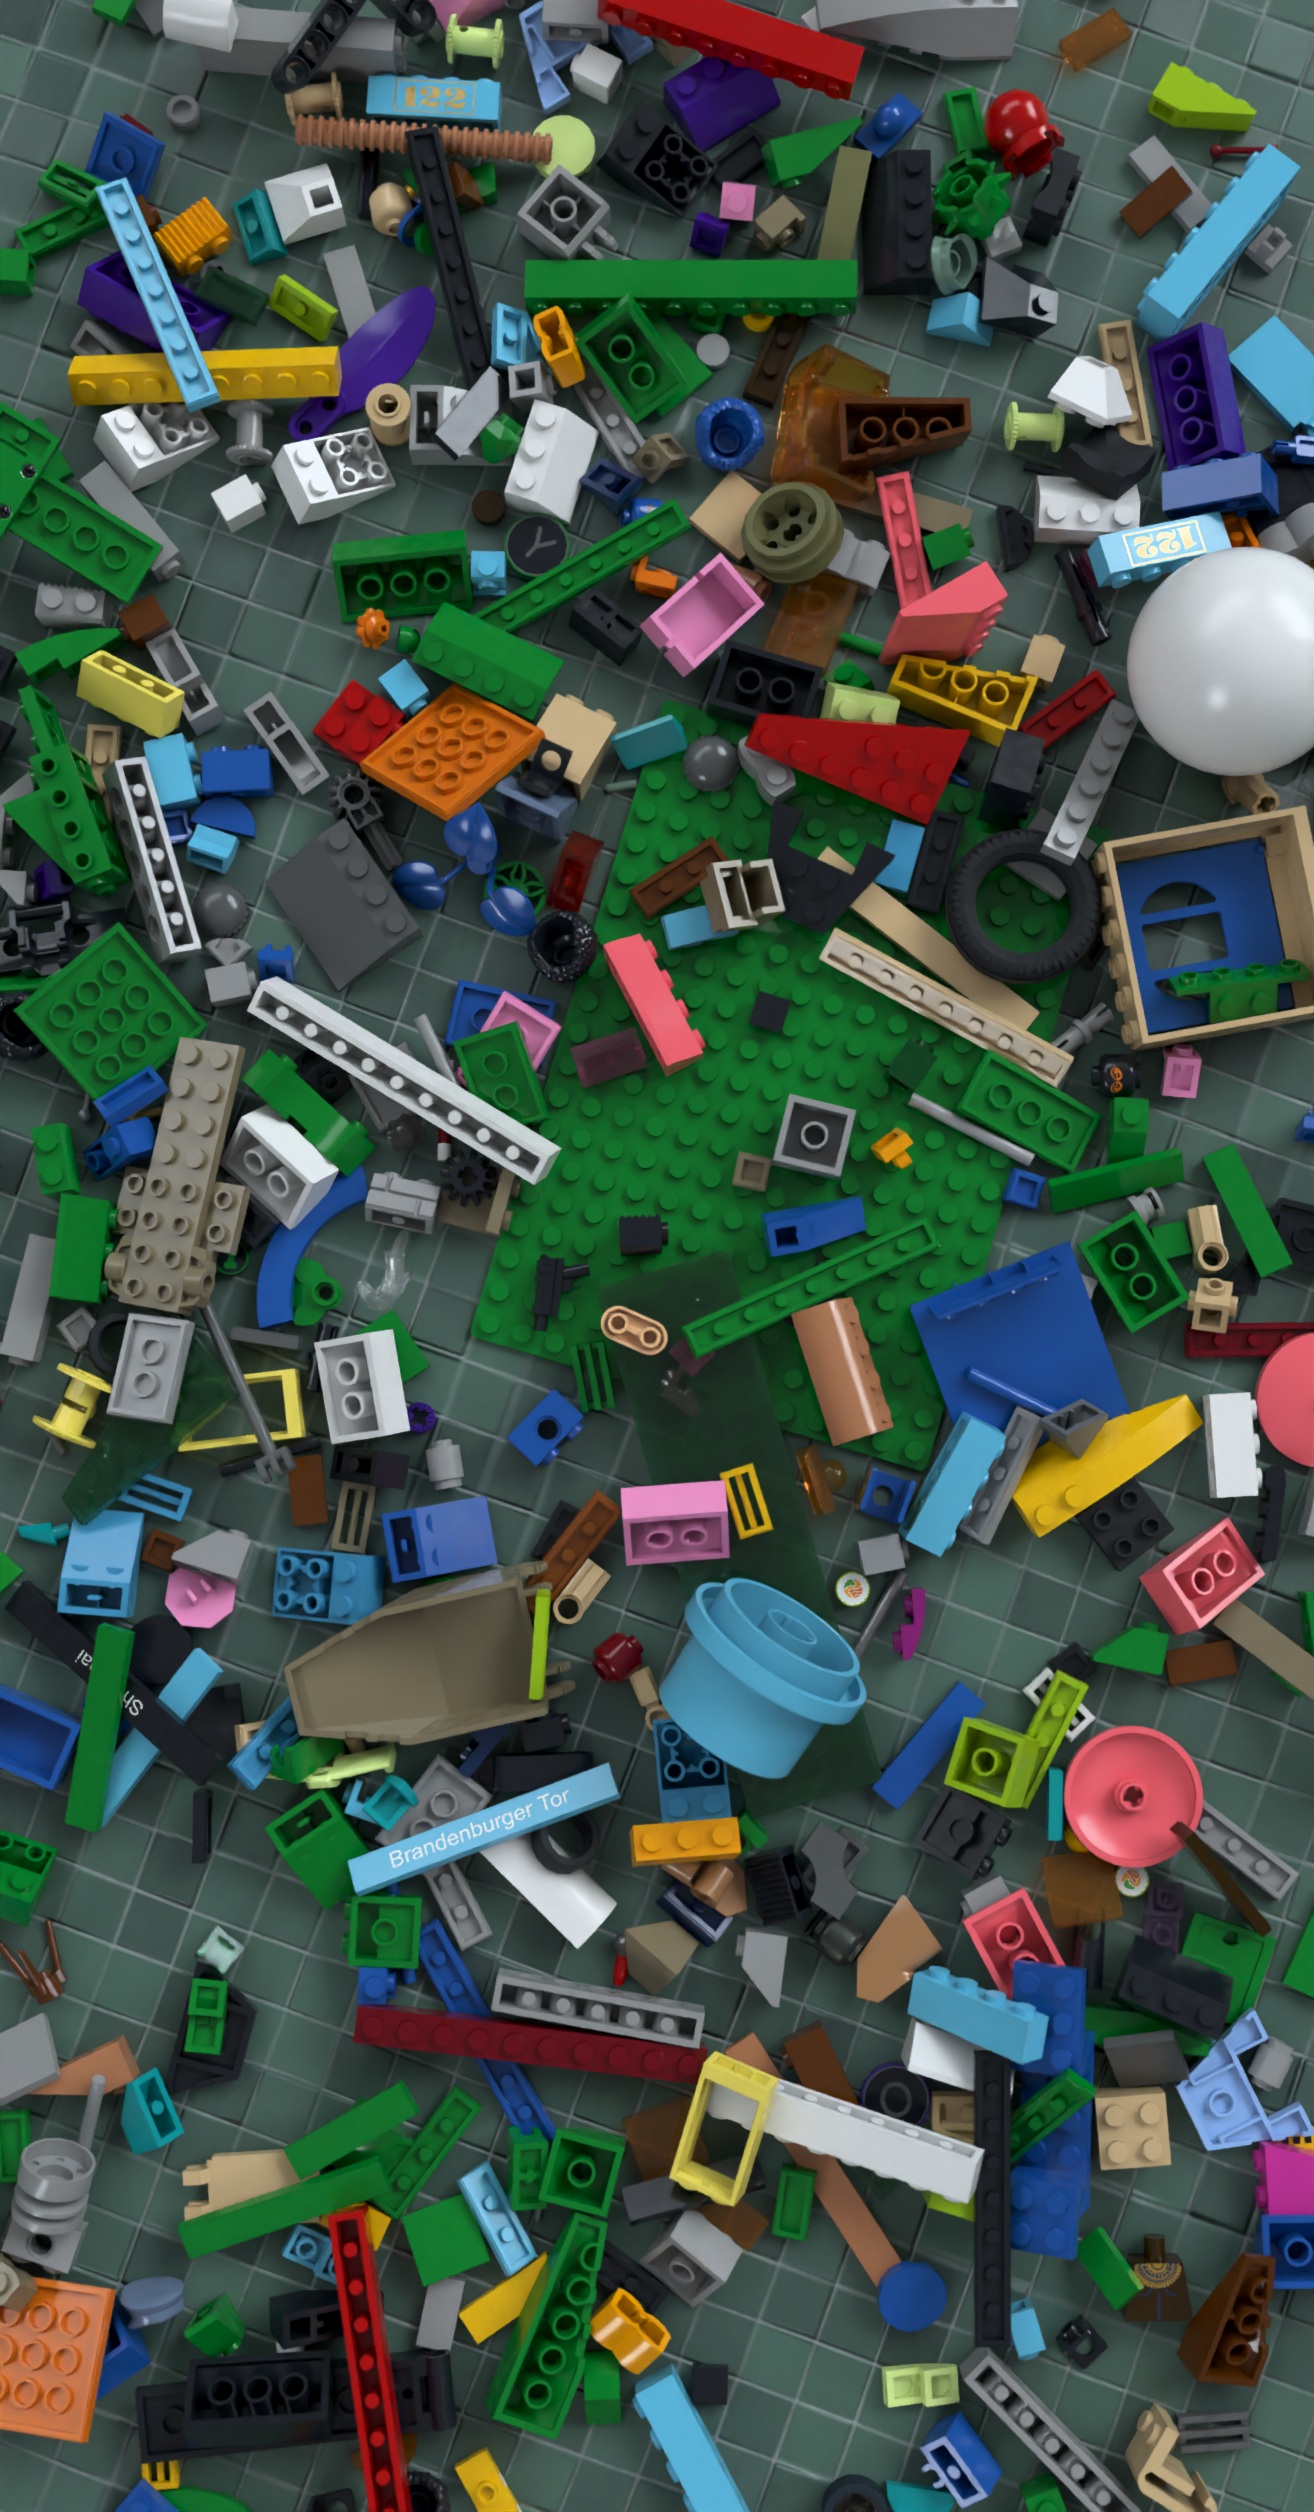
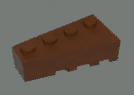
[831,397,972,477]

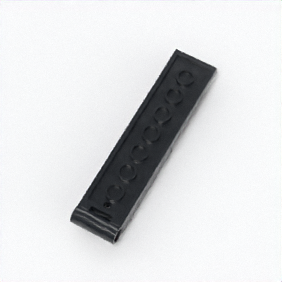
[135,2349,457,2464]

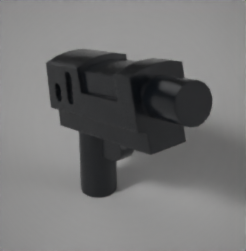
[531,1254,590,1332]

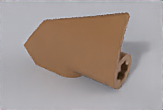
[660,1859,748,1917]
[856,1895,943,2003]

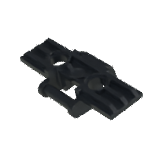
[0,897,128,979]

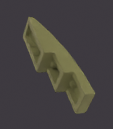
[817,145,872,260]

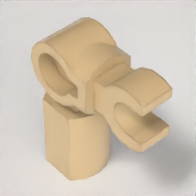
[629,1666,672,1731]

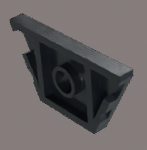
[164,1959,258,2095]

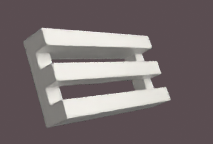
[1022,1667,1095,1742]

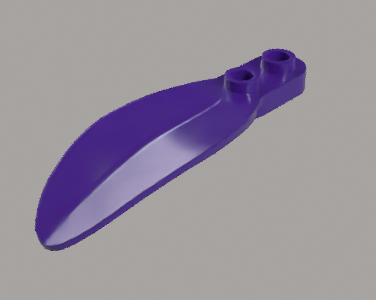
[288,286,436,442]

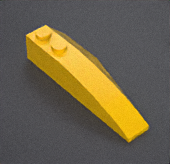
[1011,1394,1204,1538]

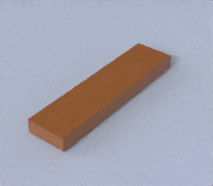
[523,1489,622,1615]

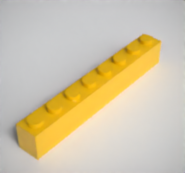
[67,346,342,406]

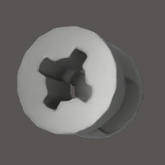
[1125,1187,1165,1226]

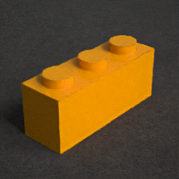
[629,1817,741,1867]

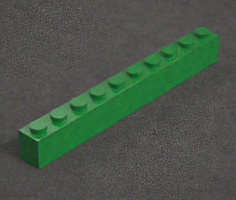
[524,260,857,317]

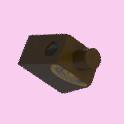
[1120,2233,1193,2321]

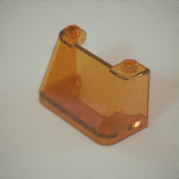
[771,343,891,502]

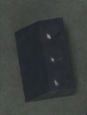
[1110,1934,1234,2045]

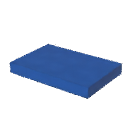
[444,979,558,1068]

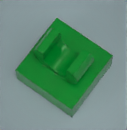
[737,1808,769,1855]

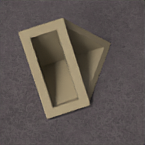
[624,1919,700,1996]

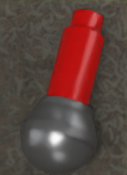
[613,1932,628,1986]

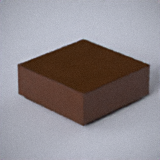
[140,1528,186,1573]

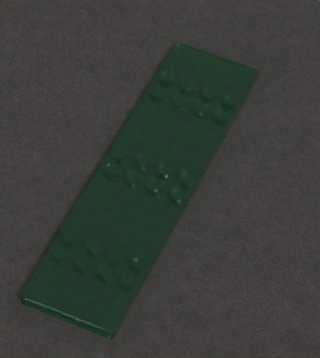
[597,1251,882,1818]

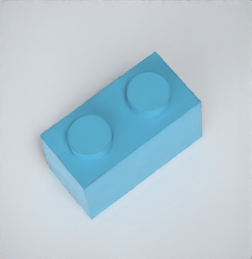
[143,733,204,811]

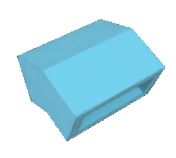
[186,824,240,874]

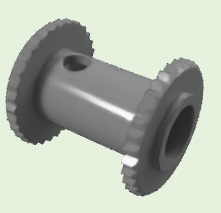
[226,400,274,466]

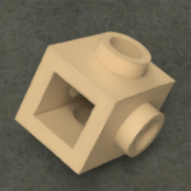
[1187,1277,1238,1334]

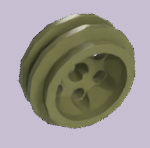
[741,482,844,583]

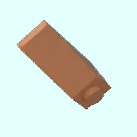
[27,2034,140,2096]

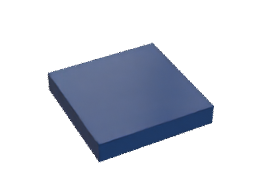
[85,112,166,201]

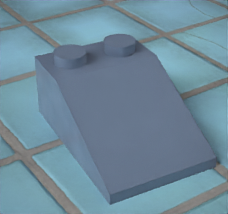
[495,772,578,843]

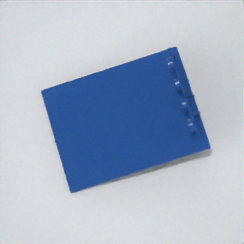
[909,1241,1130,1449]

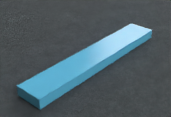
[101,1648,224,1828]

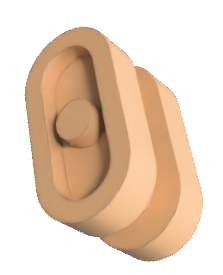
[601,1306,668,1355]

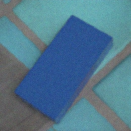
[93,1065,169,1128]

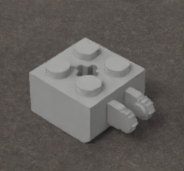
[517,165,619,260]

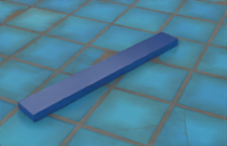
[419,1917,556,2158]

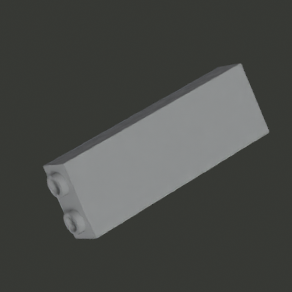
[197,7,406,83]

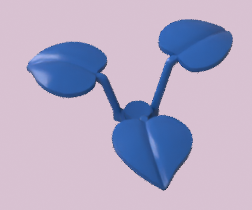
[392,802,536,936]

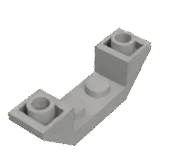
[0,772,39,908]

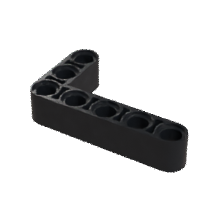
[271,0,437,94]

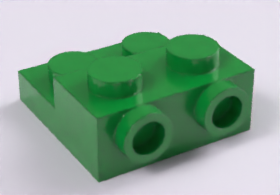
[342,1889,423,1969]

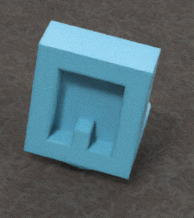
[342,1777,378,1825]

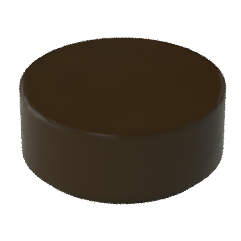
[472,490,505,526]

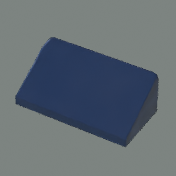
[656,1878,735,1947]

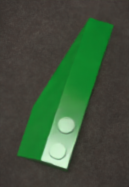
[484,2210,608,2440]

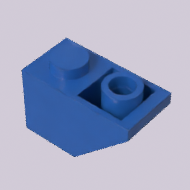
[82,1116,157,1182]

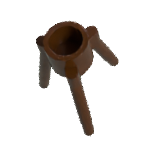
[0,1919,67,2005]

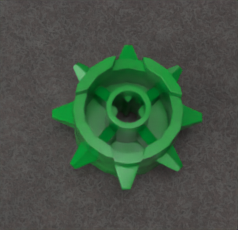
[932,158,1012,240]

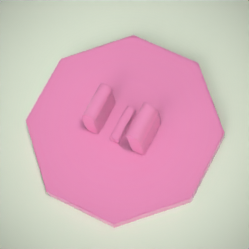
[165,1567,237,1629]

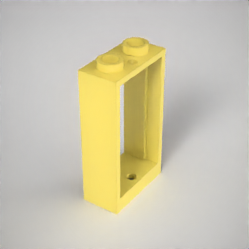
[171,1368,306,1452]
[669,2051,780,2207]

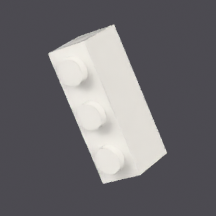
[1202,1392,1263,1498]

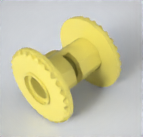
[32,1363,113,1449]

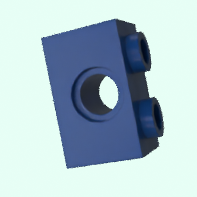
[507,1388,585,1467]

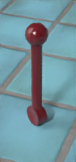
[1209,144,1278,158]

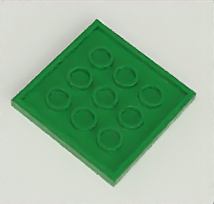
[13,922,209,1101]

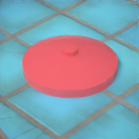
[1254,1332,1314,1467]
[1063,1725,1203,1868]

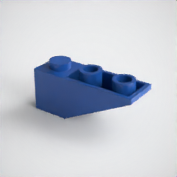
[761,1196,866,1257]

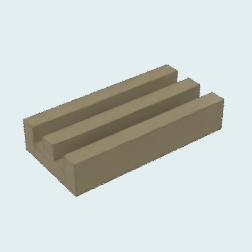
[331,1481,378,1554]

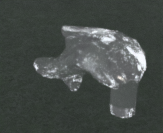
[355,1229,414,1311]

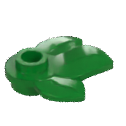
[293,1258,343,1326]

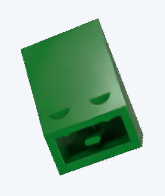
[264,1788,372,1911]

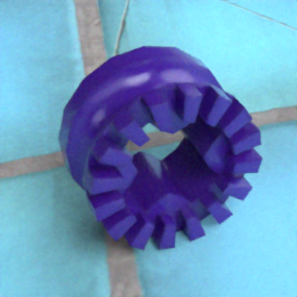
[407,1402,436,1433]

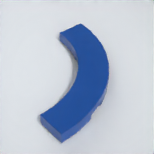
[257,1166,369,1330]

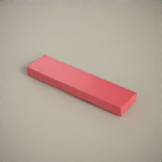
[876,471,932,610]

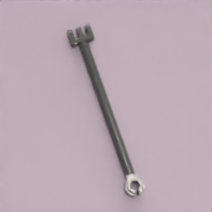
[199,1299,297,1484]

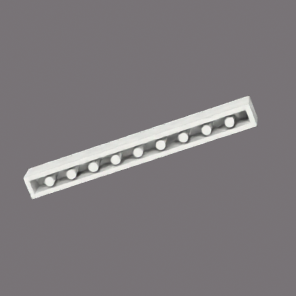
[247,976,562,1185]

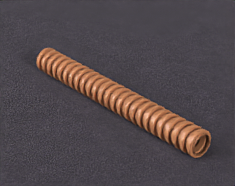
[295,114,553,165]

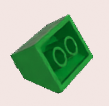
[49,1193,119,1305]
[1077,1210,1190,1334]

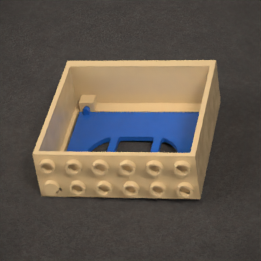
[1089,805,1314,1053]

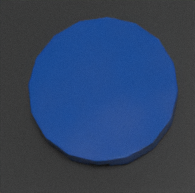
[877,2260,947,2332]

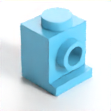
[471,551,507,597]
[1008,2297,1046,2361]

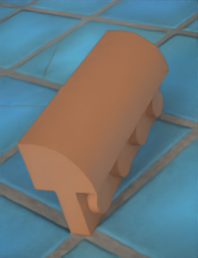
[791,1297,894,1446]

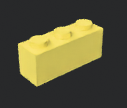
[76,650,185,738]

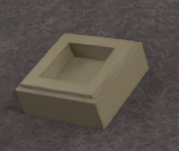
[731,1151,772,1193]

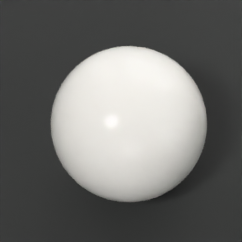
[1127,547,1314,776]

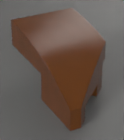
[447,158,484,211]

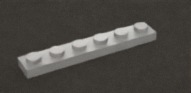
[1040,699,1139,866]

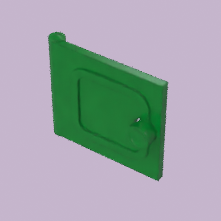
[1180,1911,1277,2024]

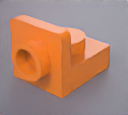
[630,555,677,600]

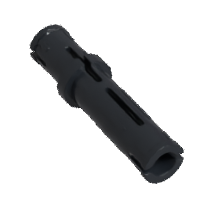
[1054,547,1112,647]

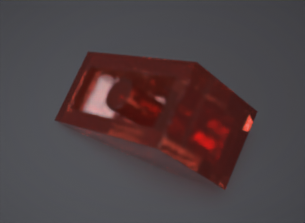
[547,830,604,914]

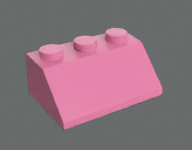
[620,1480,730,1566]

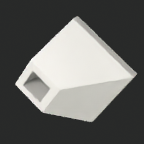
[264,163,347,245]
[1048,355,1132,428]

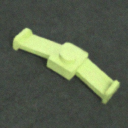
[262,1741,396,1789]

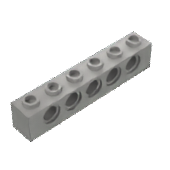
[102,756,202,966]
[491,1968,705,2049]
[959,2347,1141,2512]

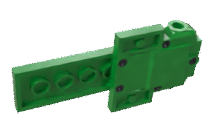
[0,401,163,605]

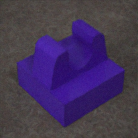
[689,211,730,258]
[34,861,75,903]

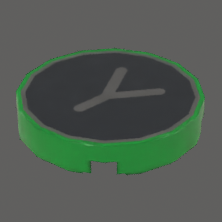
[504,513,571,580]

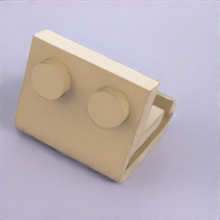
[1125,2402,1217,2512]

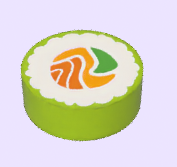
[835,1572,870,1607]
[1113,1865,1149,1897]

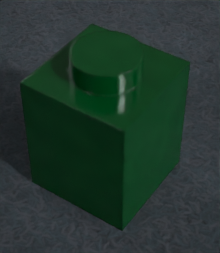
[883,1038,937,1095]

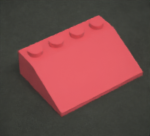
[878,561,1009,665]

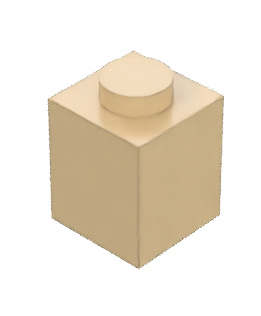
[1018,634,1066,692]

